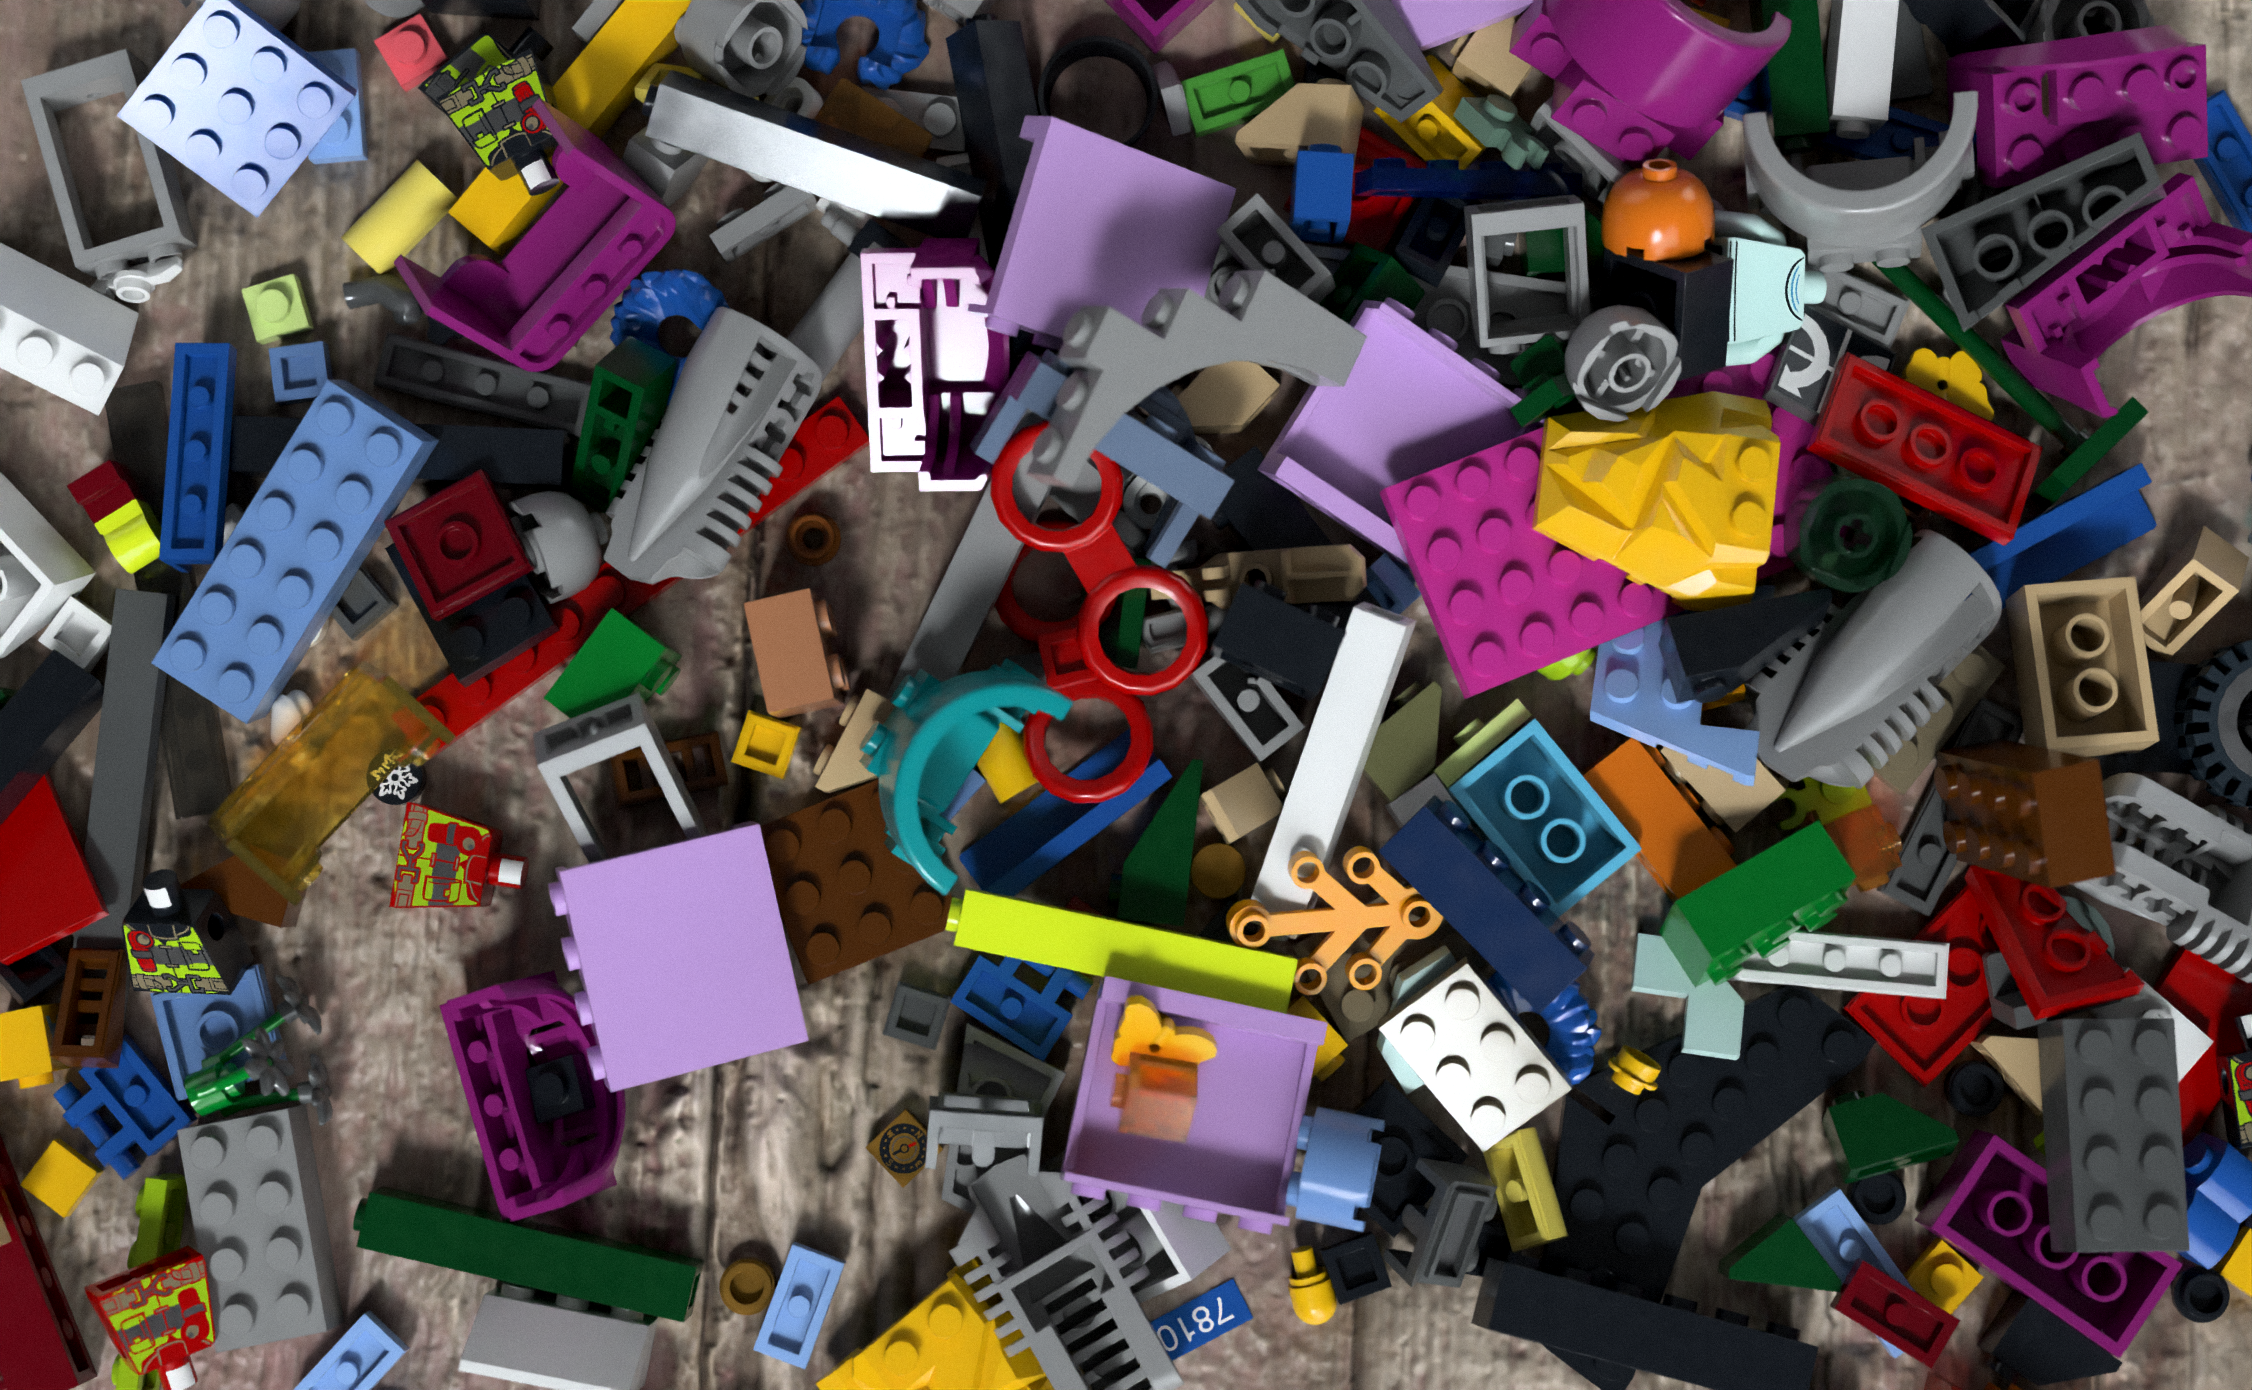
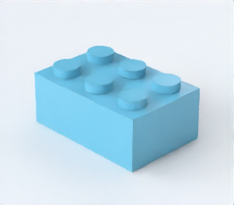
[1445,718,1642,918]

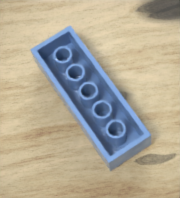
[151,380,439,724]

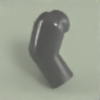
[343,274,422,325]

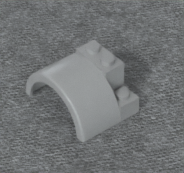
[1743,91,1978,273]

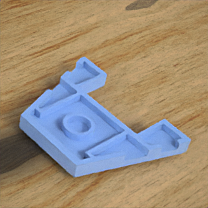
[1590,585,1775,786]

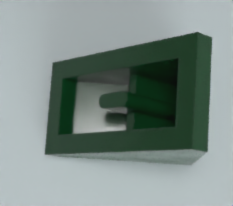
[1718,1212,1842,1293]

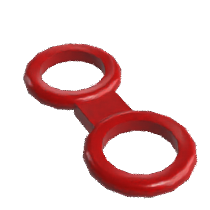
[990,420,1209,696]
[994,520,1154,803]

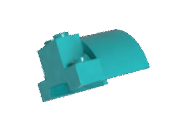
[859,658,1074,895]

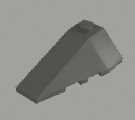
[1235,0,1444,123]

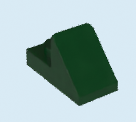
[1510,335,1579,427]

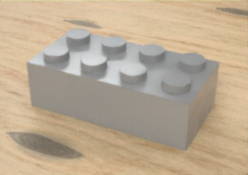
[177,1104,344,1353]

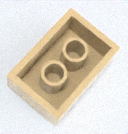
[2005,576,2160,757]

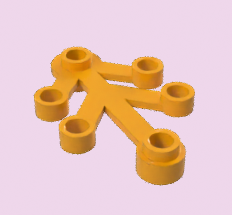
[1226,846,1443,995]

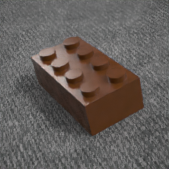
[1934,739,2116,888]

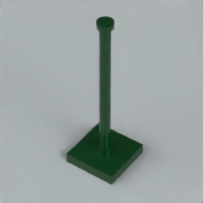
[1871,262,2149,511]

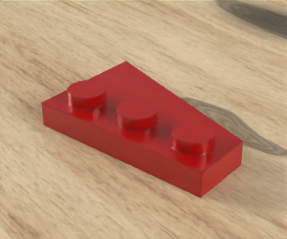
[1964,865,2145,1020]

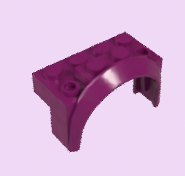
[1946,24,2208,188]
[439,970,626,1221]

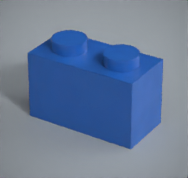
[1289,144,1354,244]

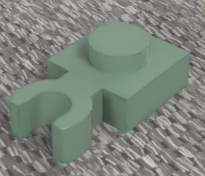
[1453,94,1549,170]

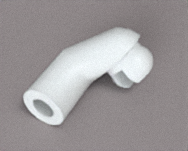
[270,690,321,775]

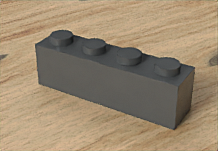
[1921,132,2167,332]

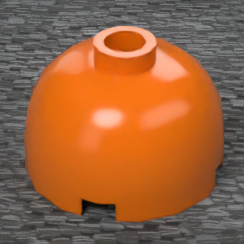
[1601,159,1715,261]

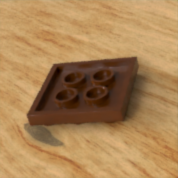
[760,779,953,985]

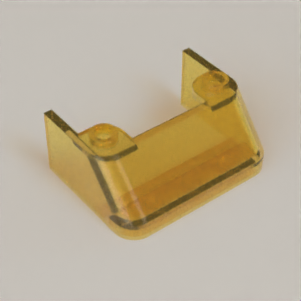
[208,661,456,907]

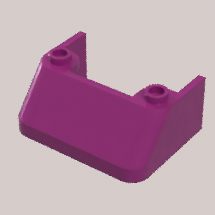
[393,98,676,372]

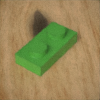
[1181,49,1295,138]

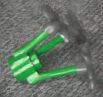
[184,975,333,1126]

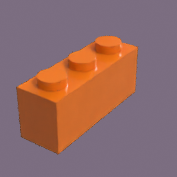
[1581,737,1737,904]

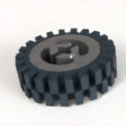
[2174,640,2252,810]

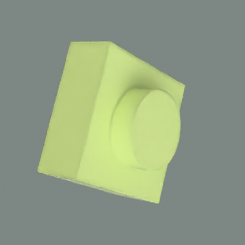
[241,274,314,345]

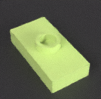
[1428,698,1532,788]

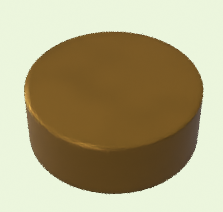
[1190,843,1246,899]
[719,1257,777,1315]

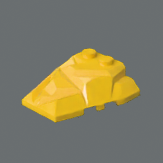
[1532,391,1781,612]
[815,1256,1054,1390]

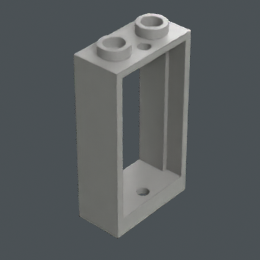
[21,49,198,281]
[533,692,709,863]

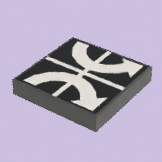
[1762,304,1897,426]

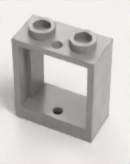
[1464,194,1590,354]

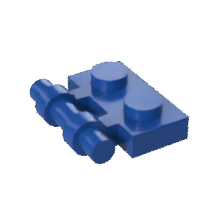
[950,955,1094,1062]
[53,1034,198,1181]

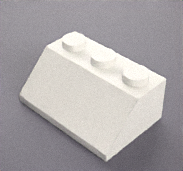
[0,243,139,416]
[0,472,96,659]
[1042,1151,1231,1303]
[458,1281,658,1390]

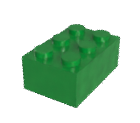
[1659,820,1857,988]

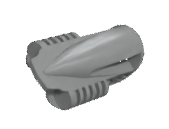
[603,307,822,585]
[1744,529,2002,789]
[2071,773,2252,984]
[949,1153,1185,1390]

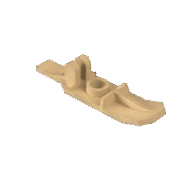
[1151,544,1367,609]

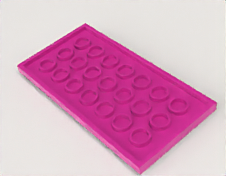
[1379,345,1853,699]

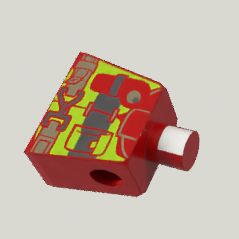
[389,802,529,908]
[84,1245,216,1390]

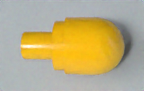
[1288,1245,1337,1325]

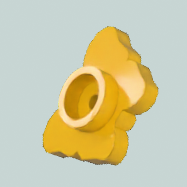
[1902,348,1994,421]
[1111,995,1217,1085]

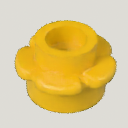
[1608,1045,1662,1095]

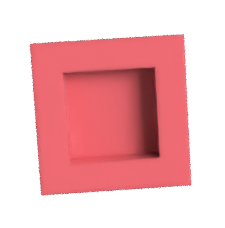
[374,13,450,92]

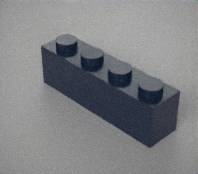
[1378,795,1595,1014]

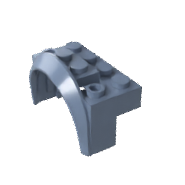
[969,349,1235,569]

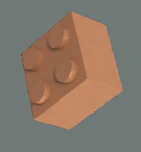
[743,588,851,719]

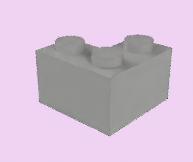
[1216,193,1337,307]
[1191,656,1305,764]

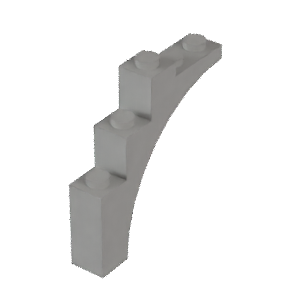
[1026,270,1367,487]

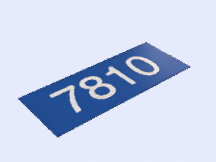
[1150,1279,1253,1361]

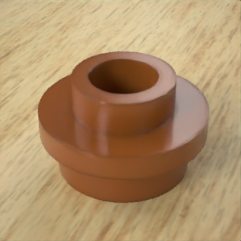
[786,511,841,567]

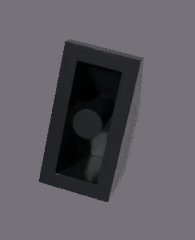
[1976,1290,2123,1386]

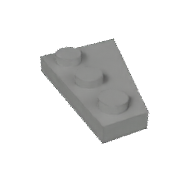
[941,1023,1066,1215]

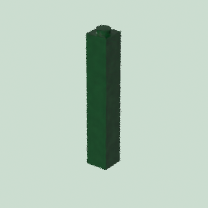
[1749,0,1830,155]
[353,1186,704,1323]

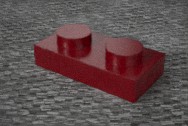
[1829,1258,1960,1369]

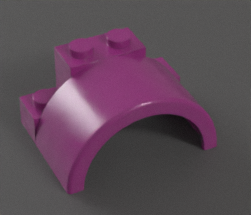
[1509,0,1792,169]

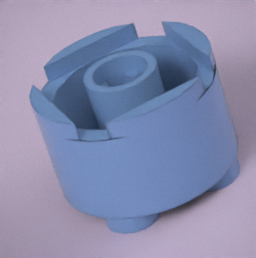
[1285,1107,1385,1233]

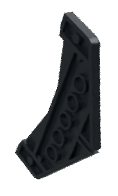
[1542,985,1877,1390]

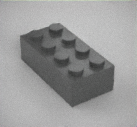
[2037,1018,2190,1252]

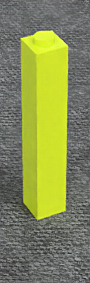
[945,887,1298,1014]

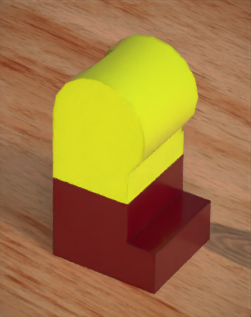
[67,459,161,574]

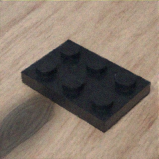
[385,543,560,687]

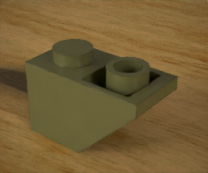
[1362,681,1442,804]

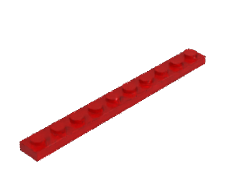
[392,396,870,761]

